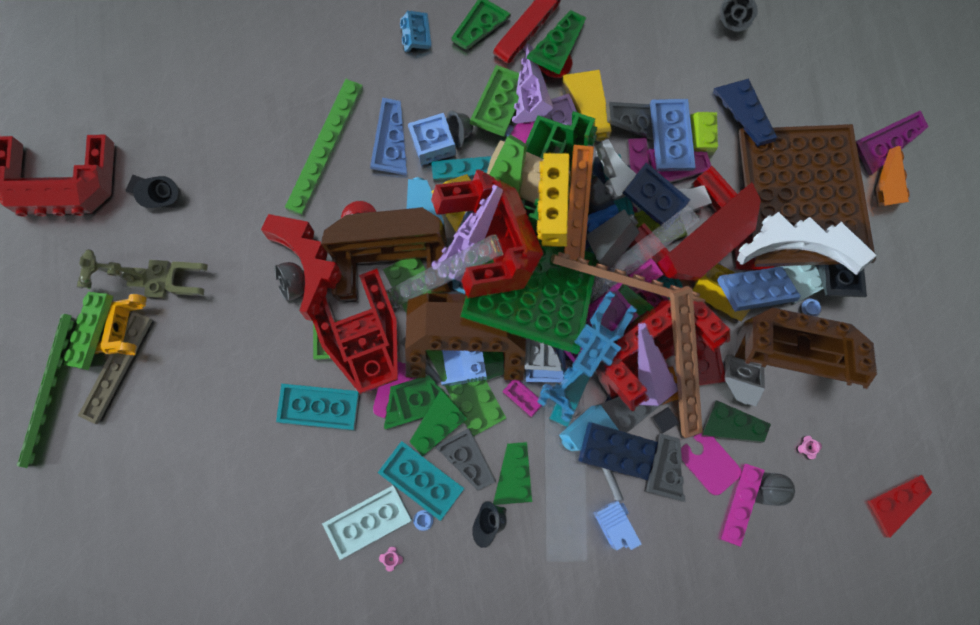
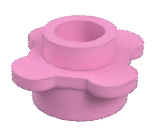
[798,436,822,459]
[379,547,403,572]

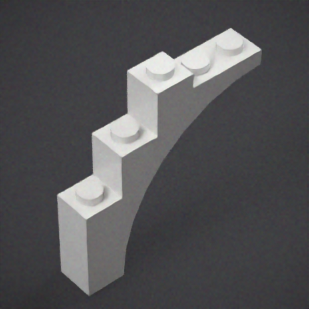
[596,139,712,218]
[737,212,876,275]

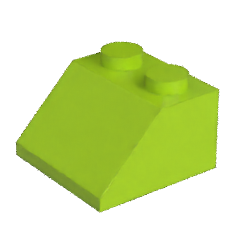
[690,112,718,156]

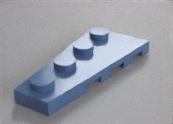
[370,97,407,176]

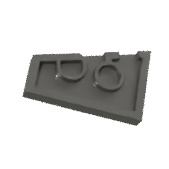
[598,397,669,433]
[434,428,496,491]
[646,433,685,502]

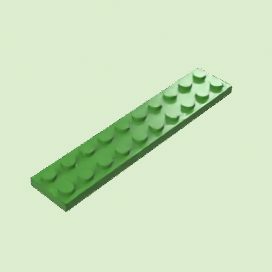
[383,258,507,436]

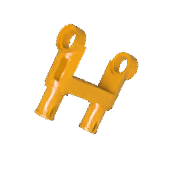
[95,294,147,355]

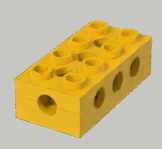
[537,153,569,246]

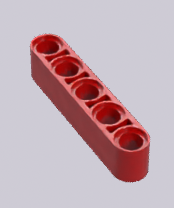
[493,0,561,64]

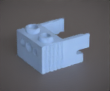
[408,113,456,165]
[441,350,487,386]
[593,501,641,550]

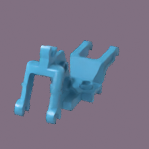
[537,291,637,422]

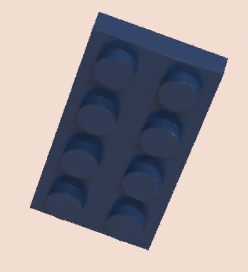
[578,422,658,480]

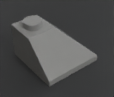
[725,355,765,406]

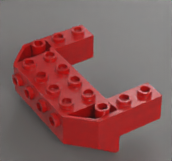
[0,135,114,217]
[431,170,543,298]

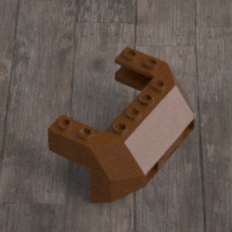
[321,207,451,301]
[405,293,526,380]
[734,308,877,389]

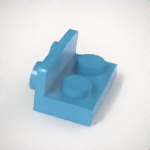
[400,11,431,52]

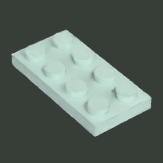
[322,485,412,560]

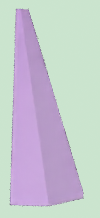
[512,43,553,124]
[431,185,503,283]
[638,324,678,406]

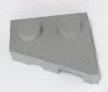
[525,338,564,371]

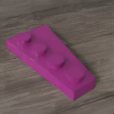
[856,110,929,176]
[564,285,639,363]

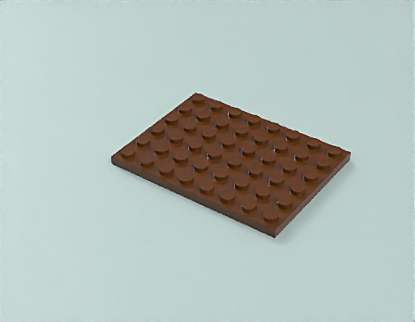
[739,124,876,267]

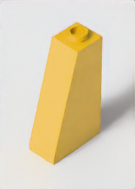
[562,70,611,142]

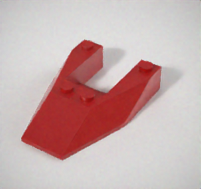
[313,269,398,394]

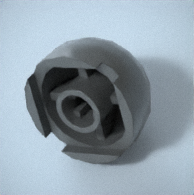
[720,0,758,32]
[274,262,305,301]

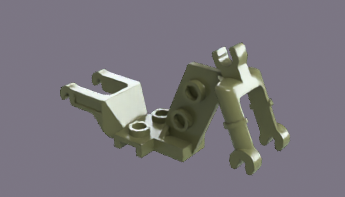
[77,249,208,299]

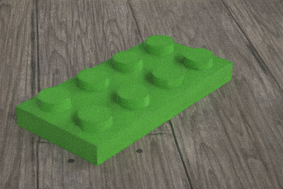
[470,65,519,137]
[63,292,114,370]

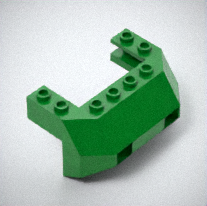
[520,111,597,235]

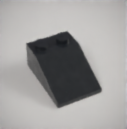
[817,264,867,297]

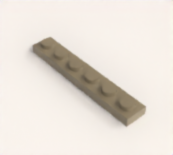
[78,311,152,424]

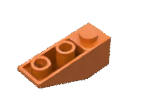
[876,146,910,207]

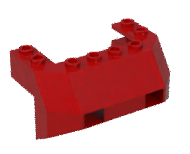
[629,166,761,281]
[596,300,730,412]

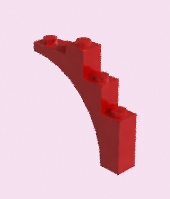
[261,214,341,321]

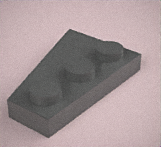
[606,102,653,140]

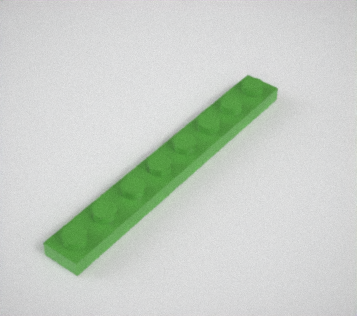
[285,79,363,216]
[17,314,74,468]

